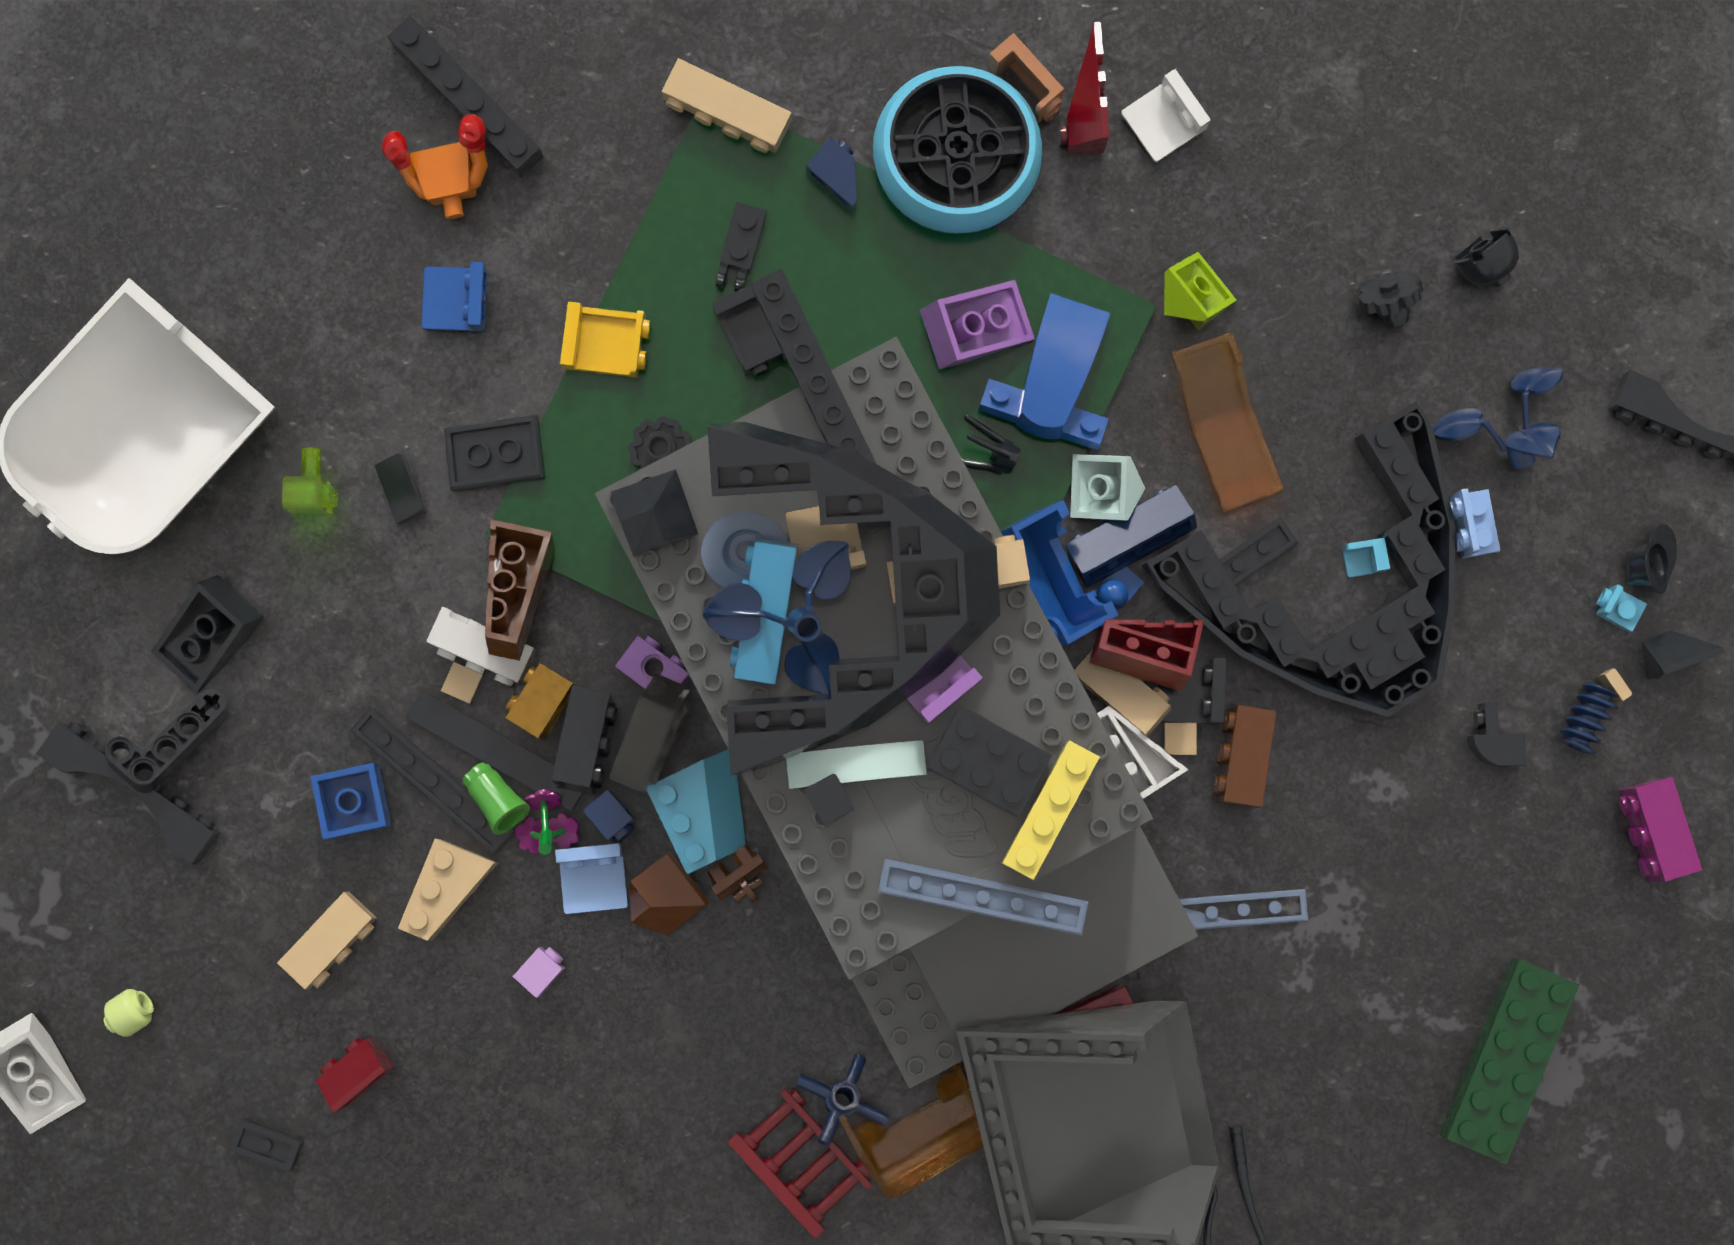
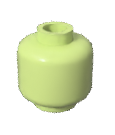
[104,989,154,1037]

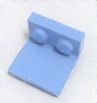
[1449,488,1500,559]
[555,843,628,914]

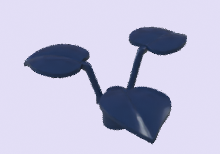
[1432,367,1563,469]
[702,540,851,695]

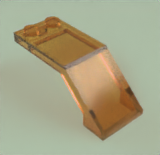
[1172,332,1284,513]

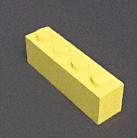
[1001,740,1100,880]

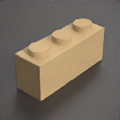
[1075,650,1171,737]
[277,892,377,989]

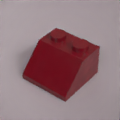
[315,1037,395,1113]

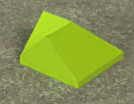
[1164,252,1237,330]

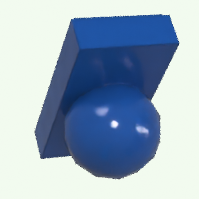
[1094,567,1144,628]

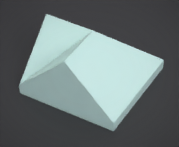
[1070,454,1145,520]

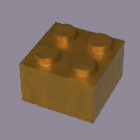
[505,663,576,741]

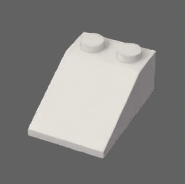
[0,1013,86,1134]

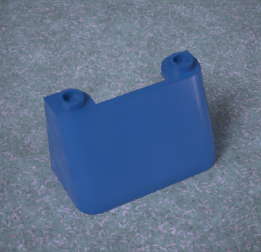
[1001,500,1118,646]

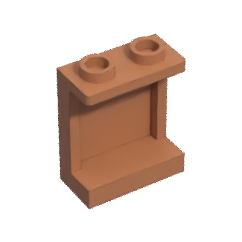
[987,33,1064,124]

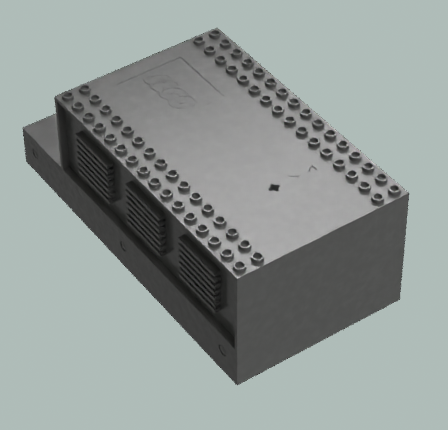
[595,336,1198,1089]

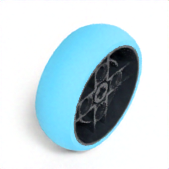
[873,66,1042,233]

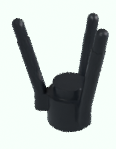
[962,414,1021,474]

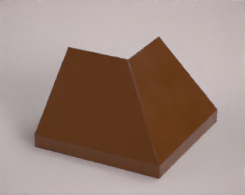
[629,851,709,935]

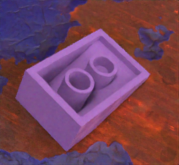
[920,280,1035,370]

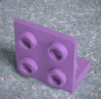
[907,655,982,724]

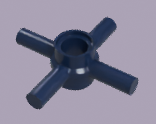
[796,1054,889,1146]

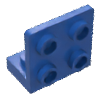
[422,262,488,332]

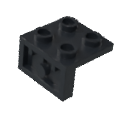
[1157,658,1226,725]

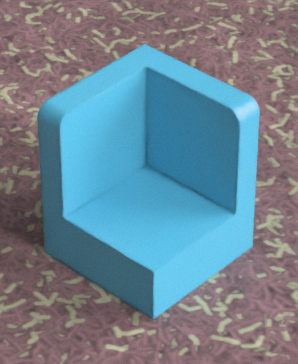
[1342,538,1390,578]

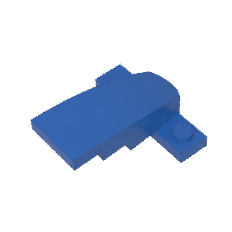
[978,293,1111,450]

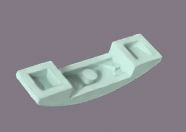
[786,740,927,789]

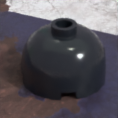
[1454,227,1519,287]

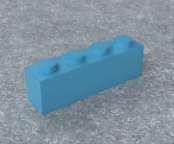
[729,537,798,685]

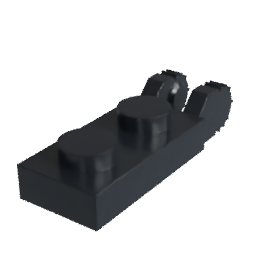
[715,202,767,292]

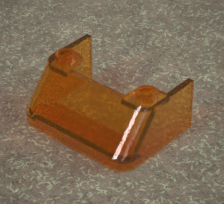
[838,1063,984,1198]

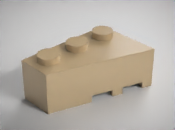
[398,839,499,941]

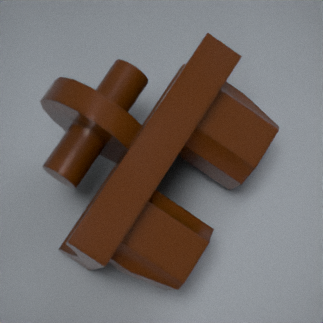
[707,845,768,902]

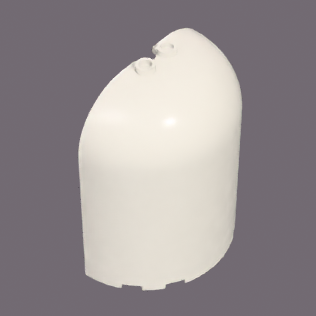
[0,278,275,554]

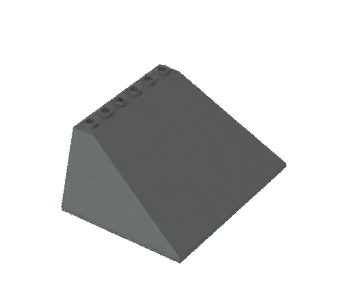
[957,1001,1220,1245]

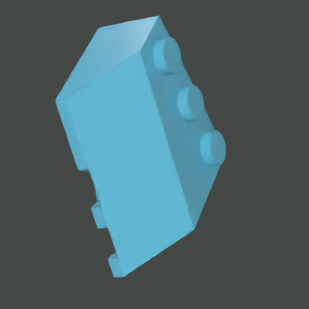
[645,750,746,875]

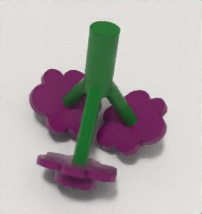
[514,790,579,855]

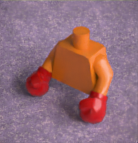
[381,114,488,219]

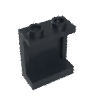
[712,285,787,377]

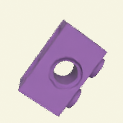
[615,636,690,706]

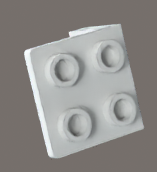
[1121,69,1211,162]

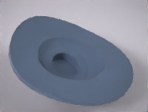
[701,511,788,587]

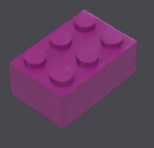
[1618,777,1702,882]

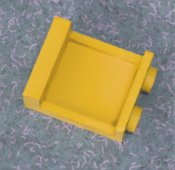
[560,302,650,378]

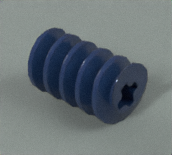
[1560,682,1618,755]

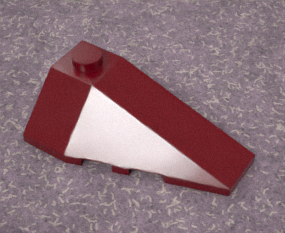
[1060,22,1109,154]

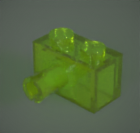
[282,447,338,516]

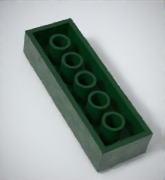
[1439,958,1580,1165]

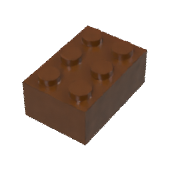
[1212,705,1276,809]

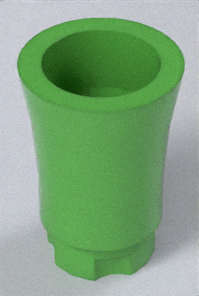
[463,762,530,835]

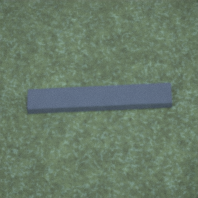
[878,859,1088,936]
[1179,889,1308,930]

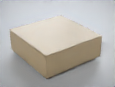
[441,662,484,704]
[1597,668,1632,703]
[1164,723,1197,755]

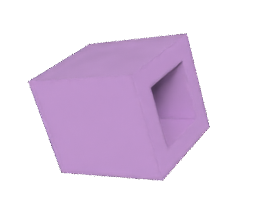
[513,947,565,998]

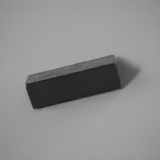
[374,452,427,524]

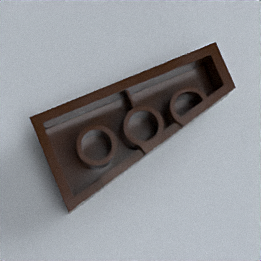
[485,519,555,661]

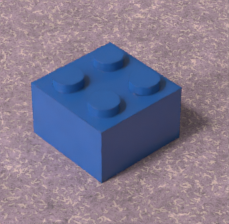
[310,763,392,840]

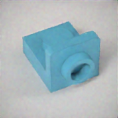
[1596,584,1647,633]

